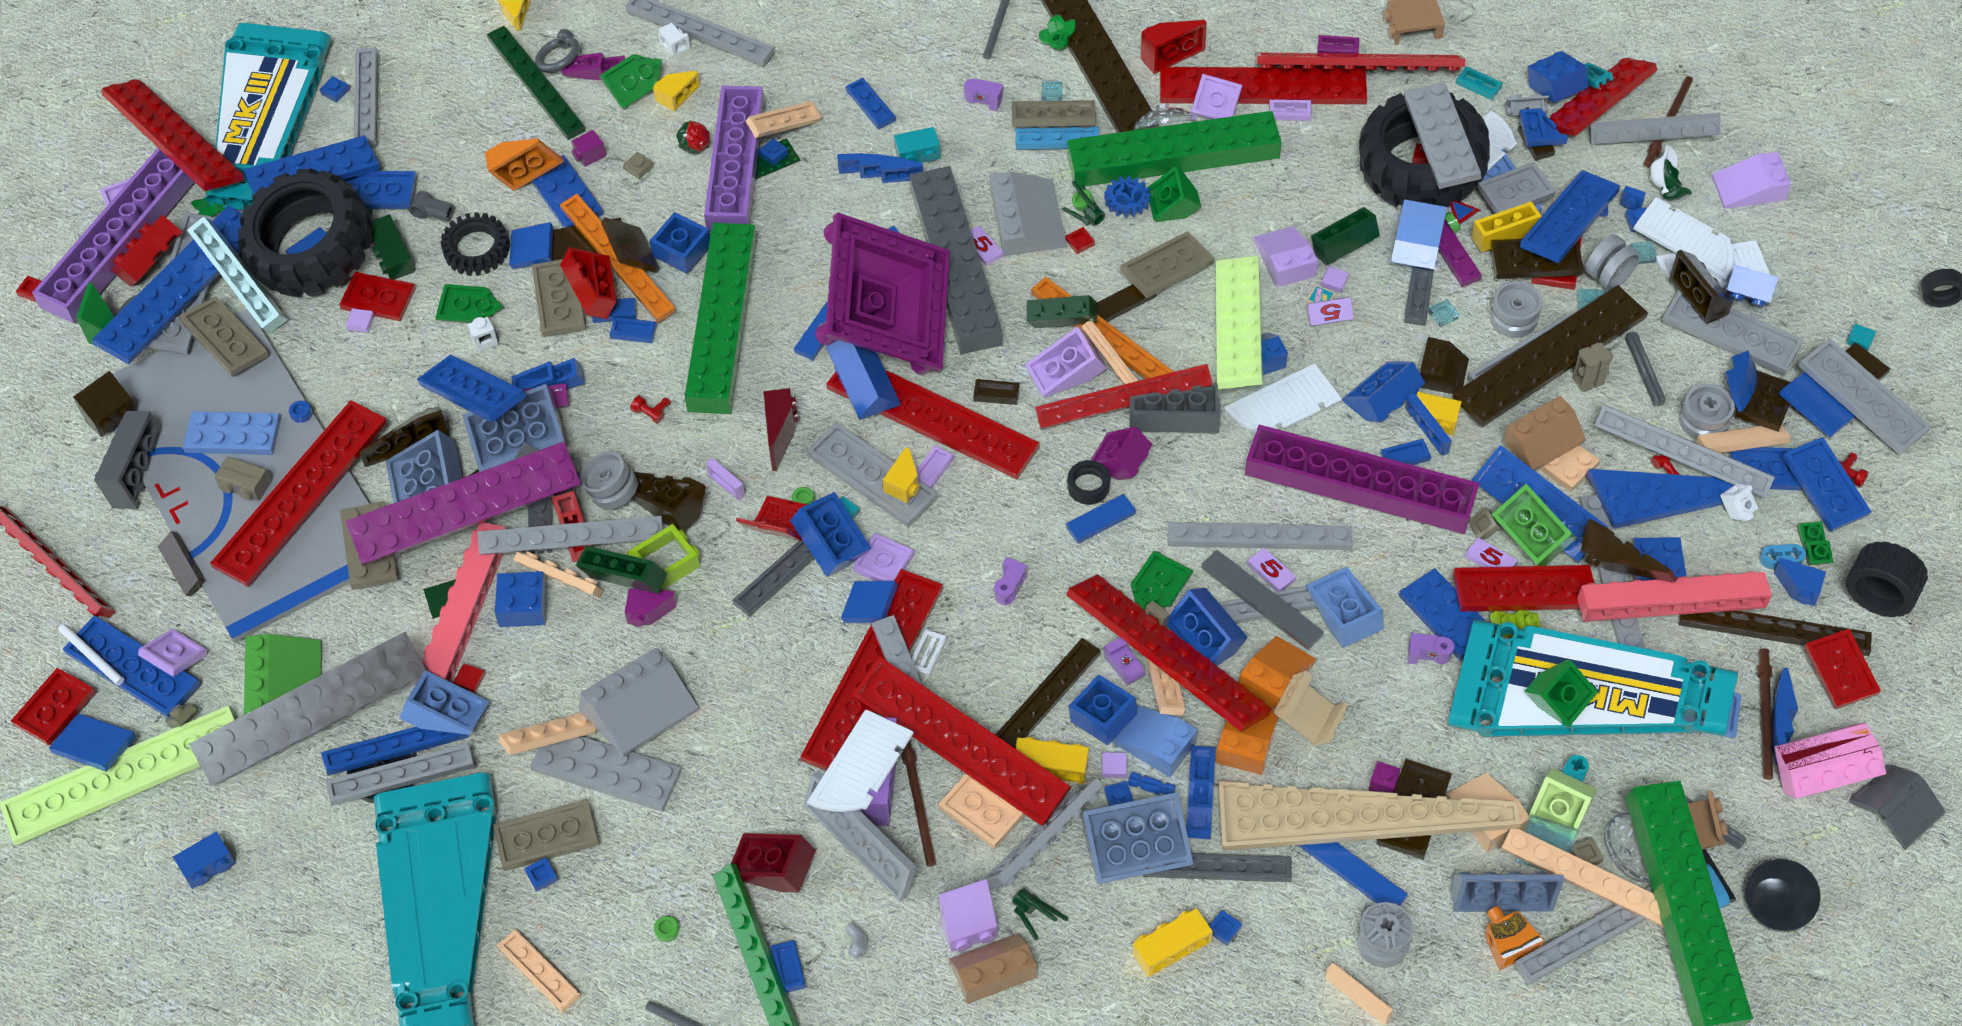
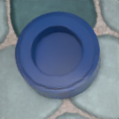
[289,401,313,423]

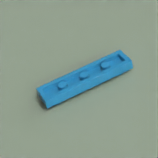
[1016,127,1099,149]

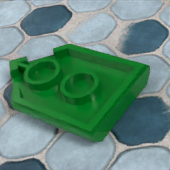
[599,54,662,109]
[435,284,503,323]
[1130,551,1194,610]

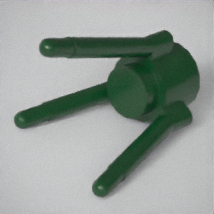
[1063,181,1105,226]
[1012,888,1068,940]

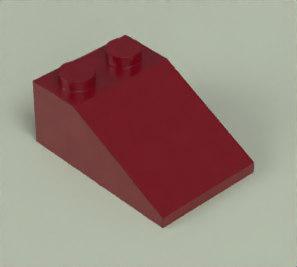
[763,388,799,471]
[731,833,816,893]

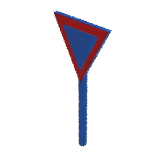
[1450,200,1481,225]

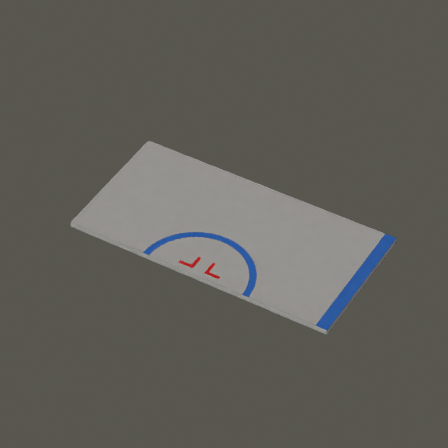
[88,309,401,643]

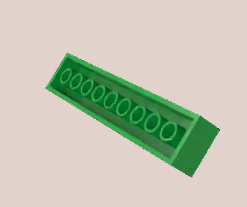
[1067,111,1282,188]
[685,223,757,414]
[1625,780,1753,1026]

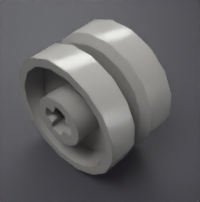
[1585,234,1641,290]
[1490,281,1542,338]
[1679,384,1735,440]
[579,451,638,510]

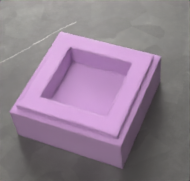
[1321,266,1349,293]
[346,309,374,333]
[1102,752,1127,778]

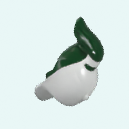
[1650,145,1692,201]

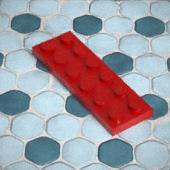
[1549,58,1658,136]
[1453,565,1594,612]

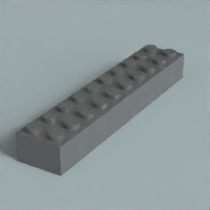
[909,166,1003,355]

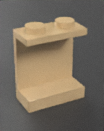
[1273,671,1348,747]

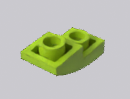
[1490,610,1541,637]

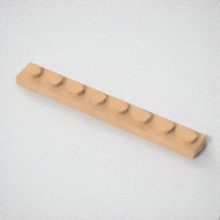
[1501,829,1664,928]

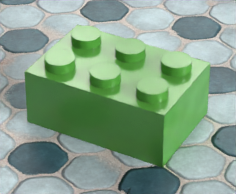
[1491,484,1577,566]

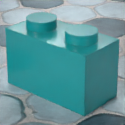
[894,127,941,163]

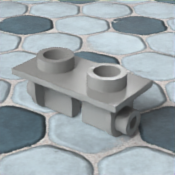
[1503,93,1549,117]

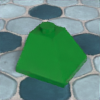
[1148,165,1201,222]
[76,283,114,344]
[1524,659,1598,728]

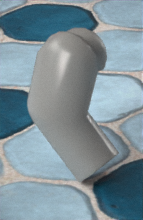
[845,922,868,958]

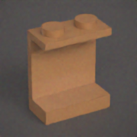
[1383,0,1445,45]
[1688,790,1729,849]

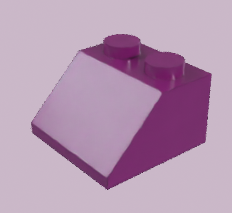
[1091,427,1153,480]

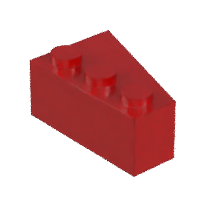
[110,215,182,287]
[560,247,616,319]

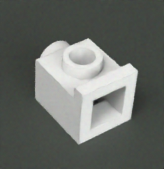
[658,22,690,58]
[467,317,498,352]
[1720,484,1758,521]

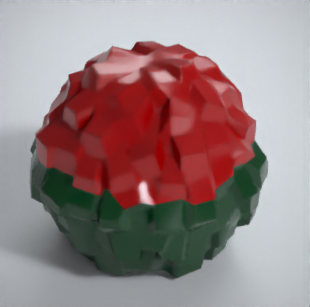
[676,120,710,154]

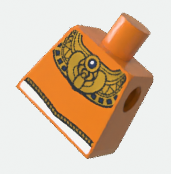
[1485,906,1544,970]

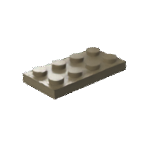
[1012,100,1096,129]
[1120,231,1215,298]
[532,259,586,337]
[179,296,268,377]
[340,501,398,590]
[493,799,599,871]

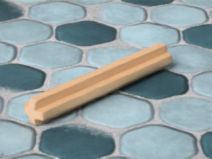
[1082,321,1138,384]

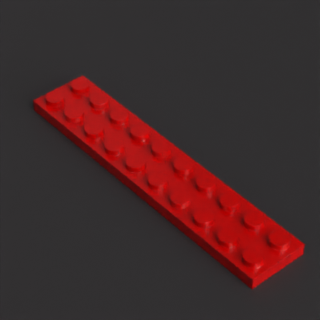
[1255,52,1465,71]
[1160,67,1367,104]
[102,79,243,191]
[826,370,1040,479]
[210,400,387,587]
[800,569,943,771]
[1066,574,1272,732]
[852,656,1071,826]

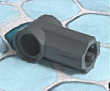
[408,191,454,221]

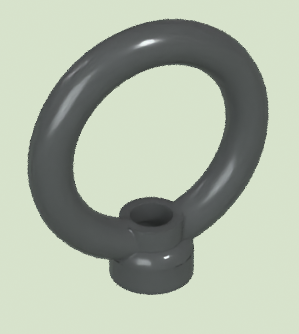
[535,29,580,72]

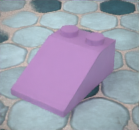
[1712,152,1791,209]
[1253,226,1318,288]
[1025,326,1107,398]
[939,879,998,952]

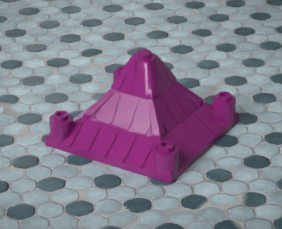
[815,212,950,375]

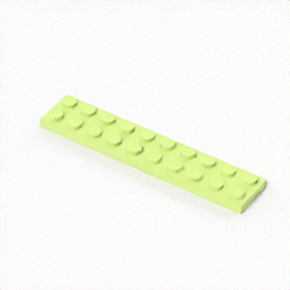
[0,706,235,845]

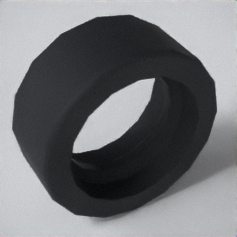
[1921,268,1962,307]
[1067,460,1110,505]

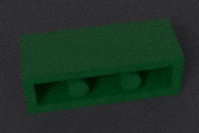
[1311,207,1380,265]
[370,214,415,280]
[1027,295,1097,328]

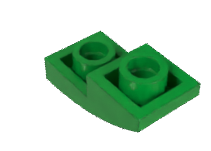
[1797,521,1834,565]

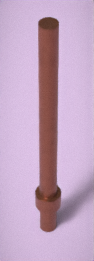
[1644,76,1693,167]
[1758,648,1773,780]
[901,740,936,867]

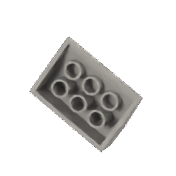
[990,172,1067,256]
[579,648,698,756]

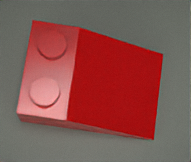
[1141,20,1207,74]

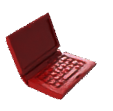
[736,495,808,541]

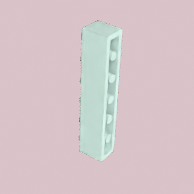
[187,217,288,333]

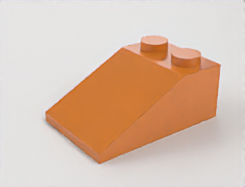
[485,138,564,191]
[1239,636,1316,710]
[1216,710,1279,775]

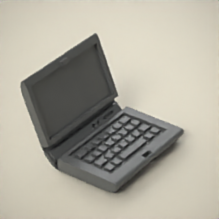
[1850,765,1945,850]

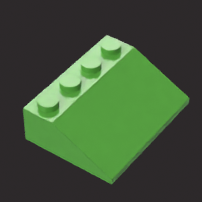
[244,634,322,715]

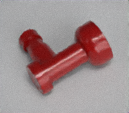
[630,395,670,424]
[1838,453,1869,488]
[1651,454,1680,475]

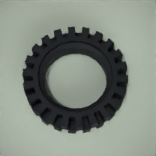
[440,212,510,276]

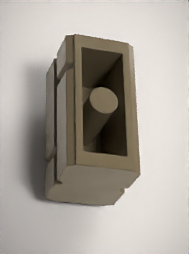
[1572,342,1613,392]
[215,456,272,501]

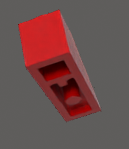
[552,491,592,563]

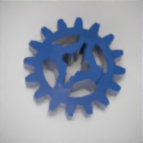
[1104,176,1150,218]

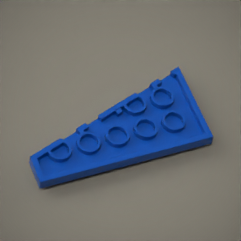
[1587,469,1734,529]

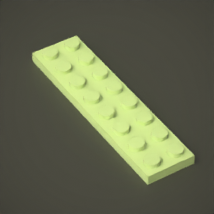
[1216,256,1263,389]

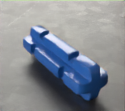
[1128,772,1175,795]

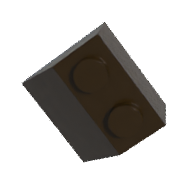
[1420,337,1469,394]
[73,371,137,437]

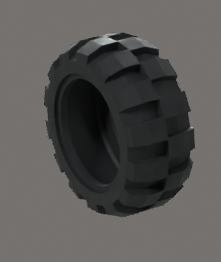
[1359,92,1490,208]
[238,168,372,298]

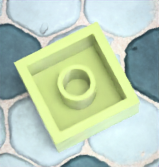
[1529,768,1598,840]

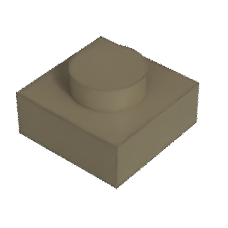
[623,152,654,180]
[1469,508,1501,540]
[1145,601,1170,627]
[165,703,196,728]
[1569,838,1604,865]

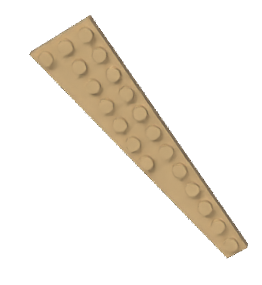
[1218,781,1520,851]

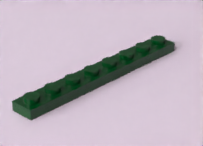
[487,26,585,140]

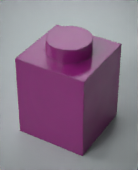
[571,130,606,167]
[1369,761,1401,793]

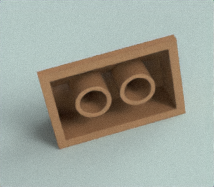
[1503,395,1586,471]
[949,933,1037,1004]

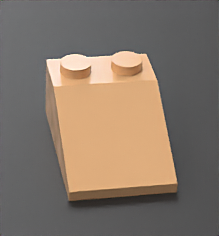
[1446,772,1531,853]

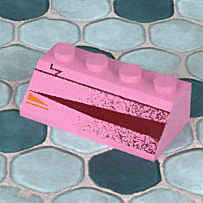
[1774,722,1886,799]

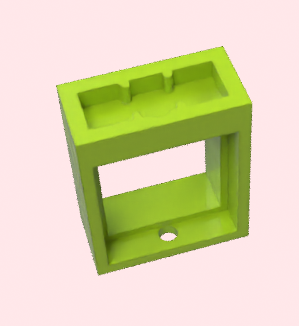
[627,524,700,590]

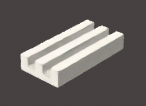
[911,629,947,678]

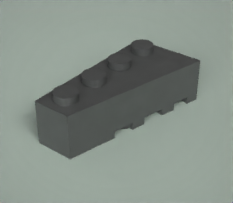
[1129,382,1220,433]
[94,411,159,509]

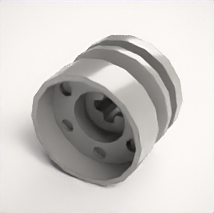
[1357,902,1414,968]

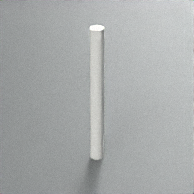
[59,624,124,686]

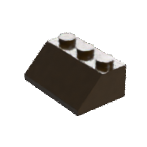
[1669,250,1733,325]

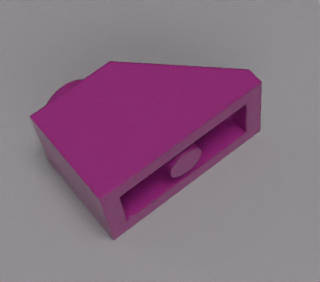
[625,588,677,626]

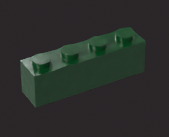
[575,545,667,594]

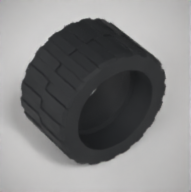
[1846,541,1928,617]

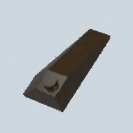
[359,406,450,467]
[631,472,706,532]
[1581,519,1677,583]

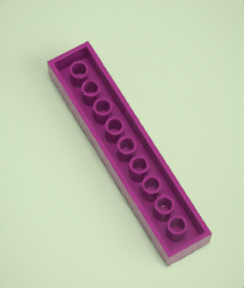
[1245,424,1479,534]
[345,442,581,567]

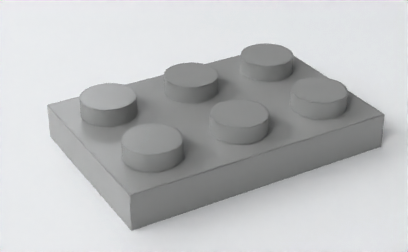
[1477,162,1556,214]

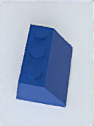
[1342,361,1425,422]
[790,492,872,577]
[1167,588,1248,666]

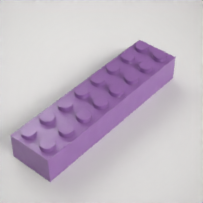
[704,86,765,231]

